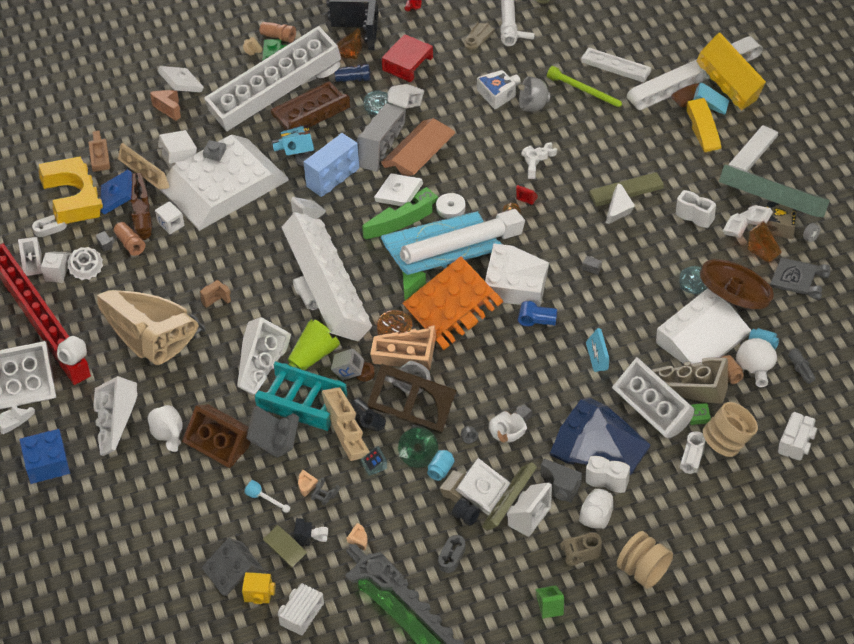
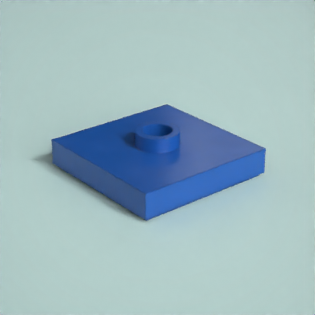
[100,170,132,215]

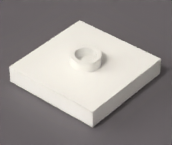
[158,66,204,92]
[374,173,423,206]
[455,458,510,515]

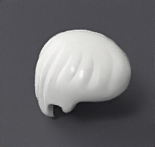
[736,338,777,373]

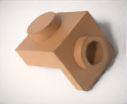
[199,280,231,308]

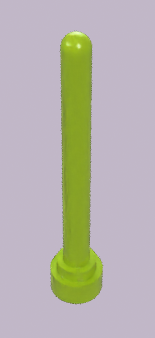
[547,66,622,107]

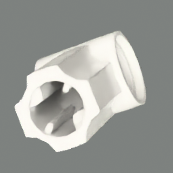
[293,276,318,310]
[680,431,706,474]

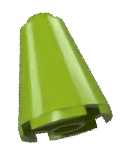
[287,319,340,371]

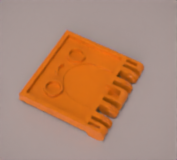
[403,256,503,350]

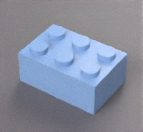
[304,133,359,197]

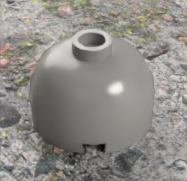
[519,76,550,112]

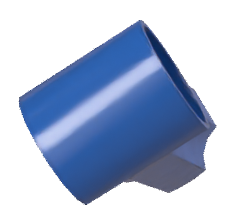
[518,301,557,326]

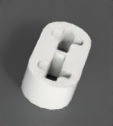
[32,215,67,237]

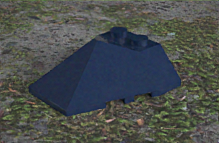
[550,398,651,475]

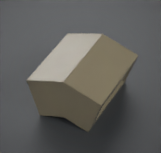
[439,470,465,503]

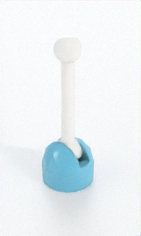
[244,480,290,513]

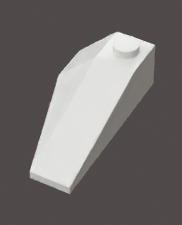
[237,317,291,395]

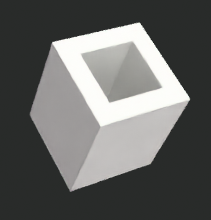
[155,201,185,234]

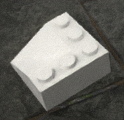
[485,244,549,307]

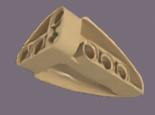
[97,290,199,365]

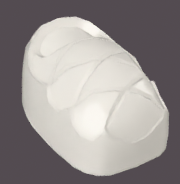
[579,489,613,529]

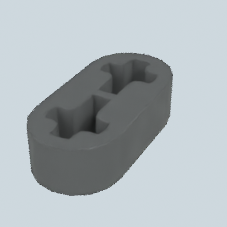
[438,535,466,573]

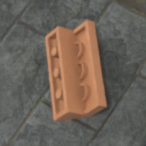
[381,118,455,176]

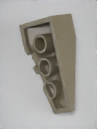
[652,357,728,403]

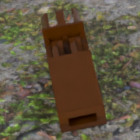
[130,173,152,240]

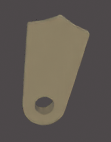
[464,22,495,50]

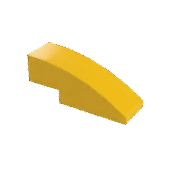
[687,98,721,152]

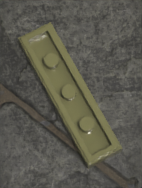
[589,172,664,207]
[482,462,537,531]

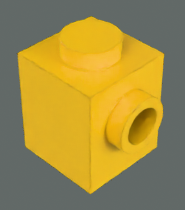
[242,572,275,604]

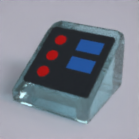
[361,446,387,476]

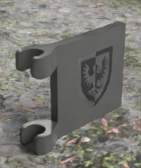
[770,258,830,300]

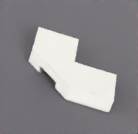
[723,205,773,238]

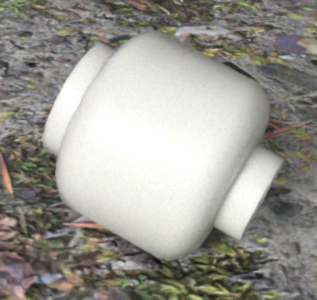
[57,336,87,365]

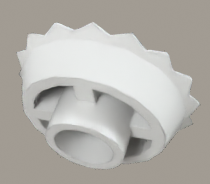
[67,247,103,280]

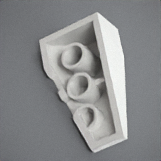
[94,376,137,456]

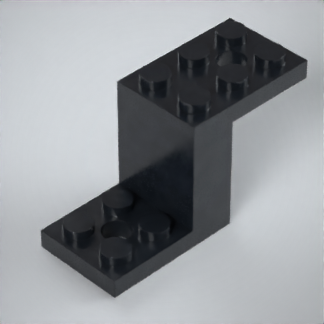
[326,0,379,50]

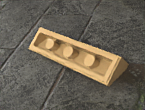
[118,143,169,189]

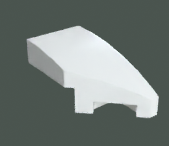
[0,405,35,434]

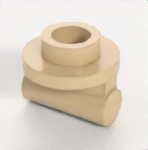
[243,37,263,56]

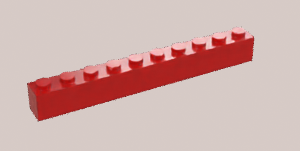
[0,243,91,385]

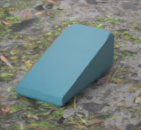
[693,82,729,115]

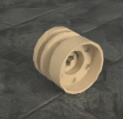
[703,402,758,457]
[617,531,673,589]

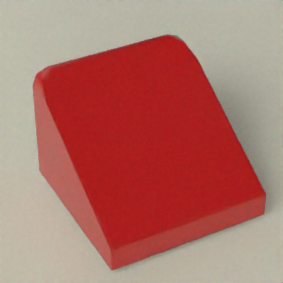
[516,185,538,205]

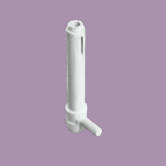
[500,0,535,46]

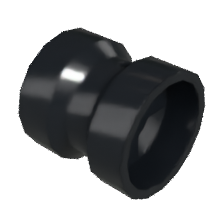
[452,498,481,526]

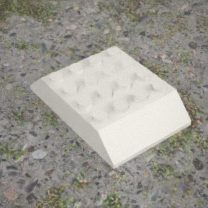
[160,134,289,231]

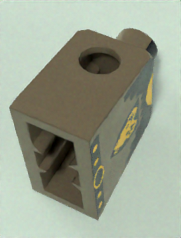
[764,201,797,239]

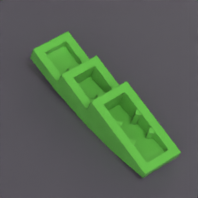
[362,196,433,240]

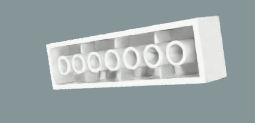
[204,26,341,131]
[282,212,372,341]

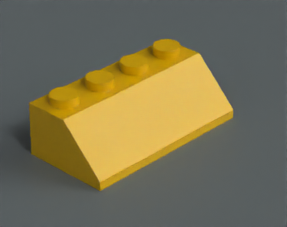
[696,33,766,111]

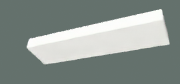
[581,47,651,82]
[729,125,778,171]

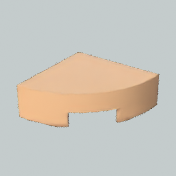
[298,470,318,497]
[347,523,368,550]

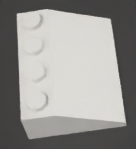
[656,288,751,364]
[0,341,56,410]

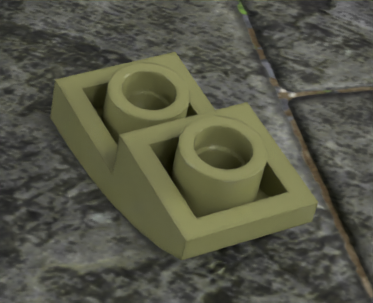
[263,525,307,568]

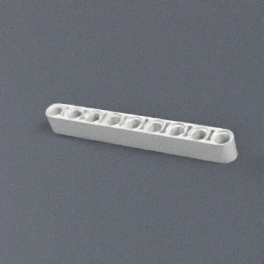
[627,36,763,110]

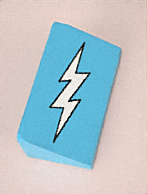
[586,328,609,372]

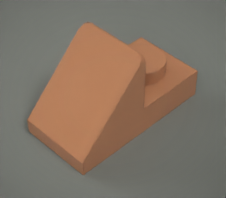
[150,90,181,121]

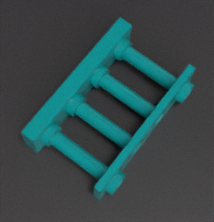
[255,361,348,431]

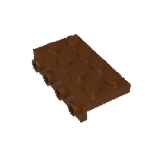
[271,81,350,130]

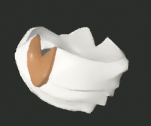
[489,411,527,443]

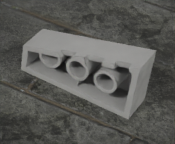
[357,103,406,172]

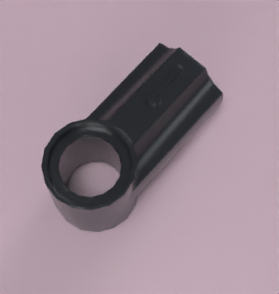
[350,398,386,432]

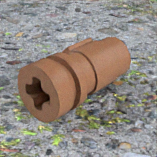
[260,22,296,43]
[114,222,145,256]

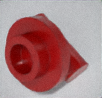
[404,0,422,11]

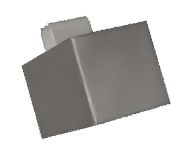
[96,231,114,252]
[582,256,602,275]
[514,405,532,422]

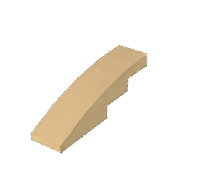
[322,388,370,461]

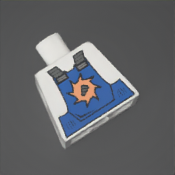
[477,70,521,109]

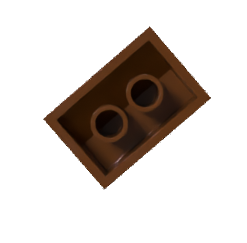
[182,404,251,468]

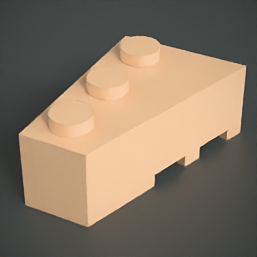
[370,326,436,370]

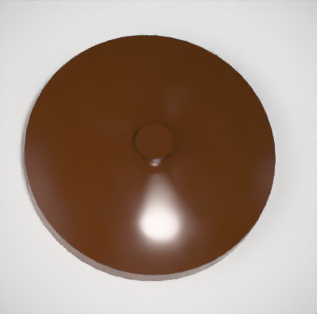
[700,259,774,309]

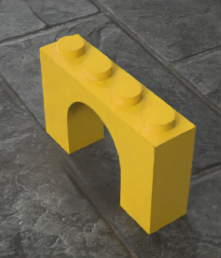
[39,156,103,224]

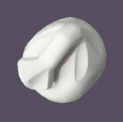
[148,405,182,452]

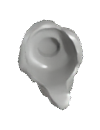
[385,361,431,394]

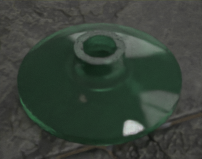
[398,427,438,468]

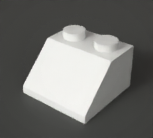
[507,483,552,537]

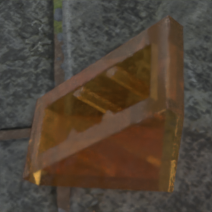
[336,29,362,59]
[747,221,782,263]

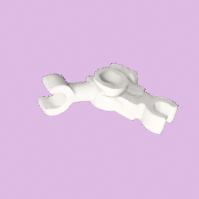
[521,142,557,179]

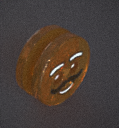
[377,310,413,336]

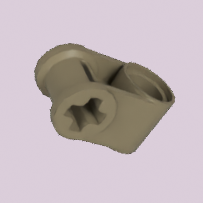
[560,532,602,566]

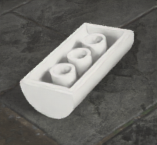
[612,357,694,438]

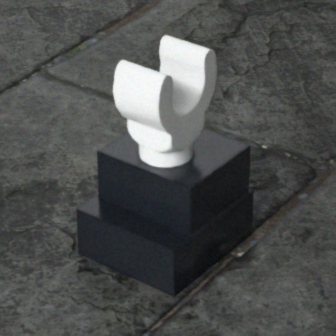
[293,518,328,546]

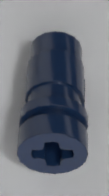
[335,64,371,82]

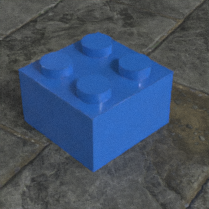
[20,429,70,484]

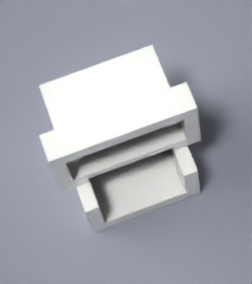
[158,130,197,169]

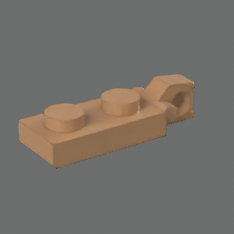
[88,131,110,172]

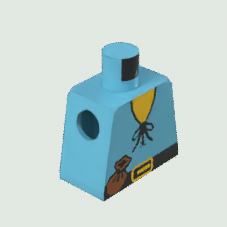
[272,125,314,155]

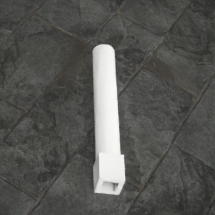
[400,209,525,264]

